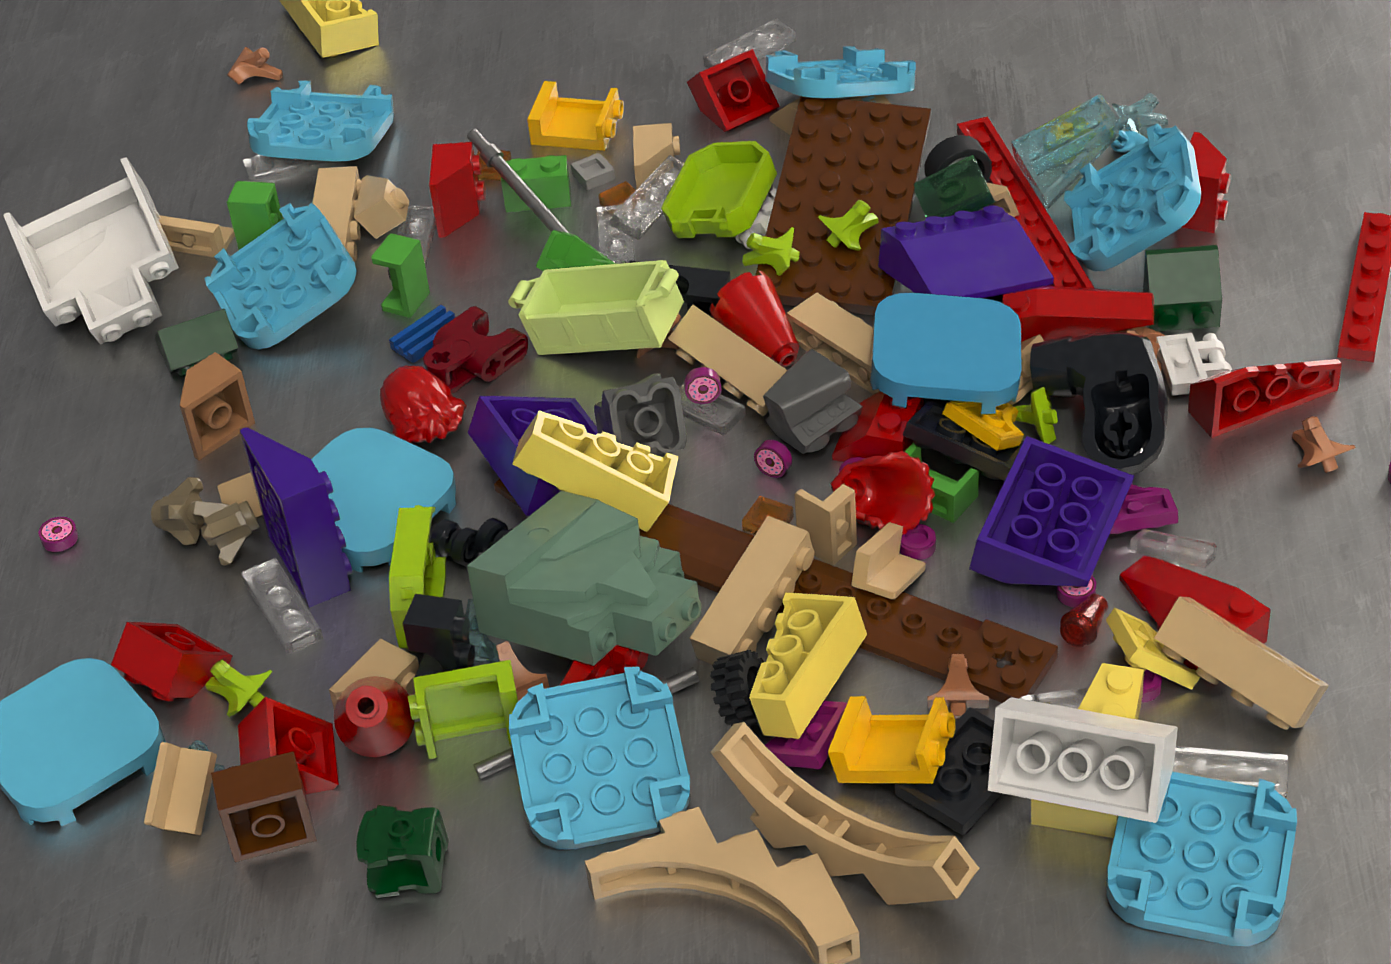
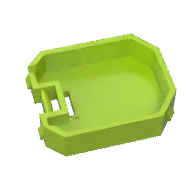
[661,141,777,238]
[389,505,446,652]

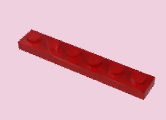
[1337,212,1391,363]

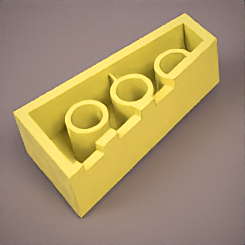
[279,0,379,58]
[512,411,678,532]
[749,592,867,739]
[1031,663,1144,838]

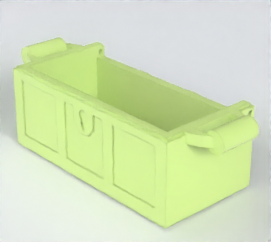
[508,260,684,355]

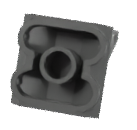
[763,349,863,454]
[594,373,687,455]

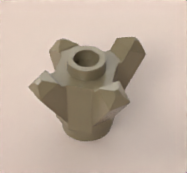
[151,477,205,545]
[190,501,260,566]

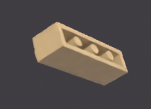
[313,166,362,262]
[787,293,880,395]
[668,304,788,416]
[690,516,814,665]
[1154,596,1329,730]

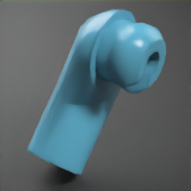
[1109,130,1148,153]

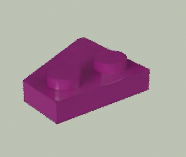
[1110,485,1178,534]
[765,701,847,769]

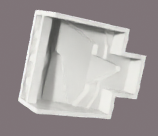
[3,157,179,345]

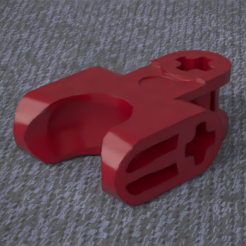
[423,306,528,394]

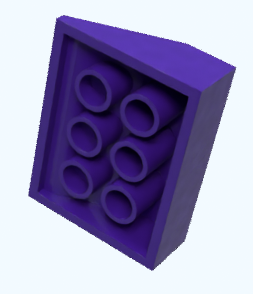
[878,205,1054,298]
[468,396,598,516]
[240,427,353,608]
[969,436,1134,587]

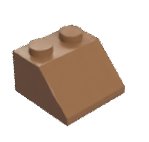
[180,352,255,461]

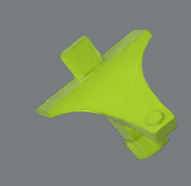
[818,200,878,251]
[742,227,799,276]
[1015,387,1058,444]
[205,660,273,717]

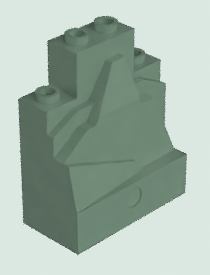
[467,491,701,666]

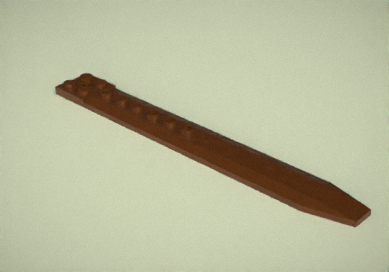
[494,478,1058,703]

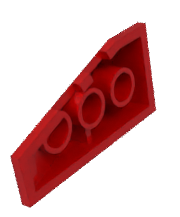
[1003,285,1154,342]
[1119,554,1271,685]

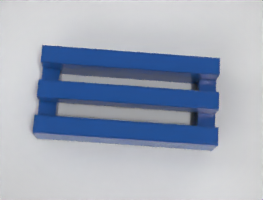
[389,305,455,364]

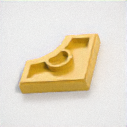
[943,401,1024,451]

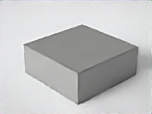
[571,153,616,191]

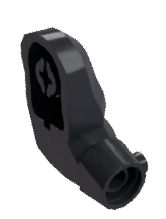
[1030,332,1168,475]

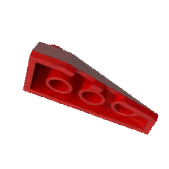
[1188,359,1342,438]

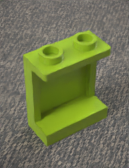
[408,660,518,759]

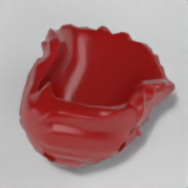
[380,366,467,444]
[830,451,935,535]

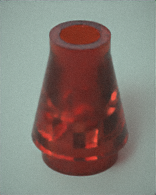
[1060,594,1109,647]

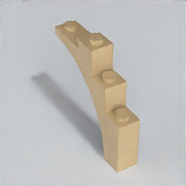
[710,722,979,905]
[585,806,860,964]

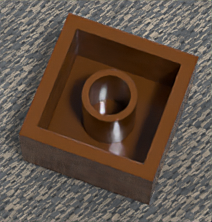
[211,751,317,863]

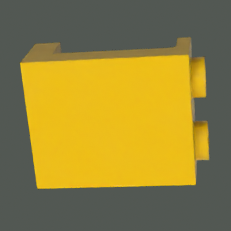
[527,81,624,151]
[828,696,955,784]

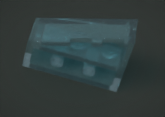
[1011,94,1119,211]

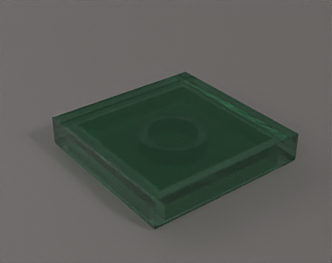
[913,155,995,218]

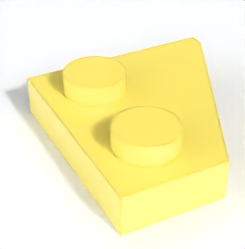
[1106,607,1200,690]

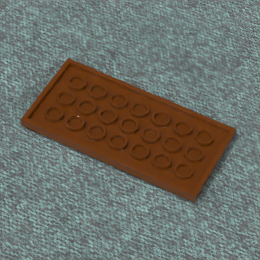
[755,96,931,316]

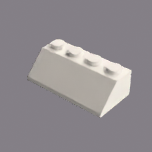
[988,697,1178,823]

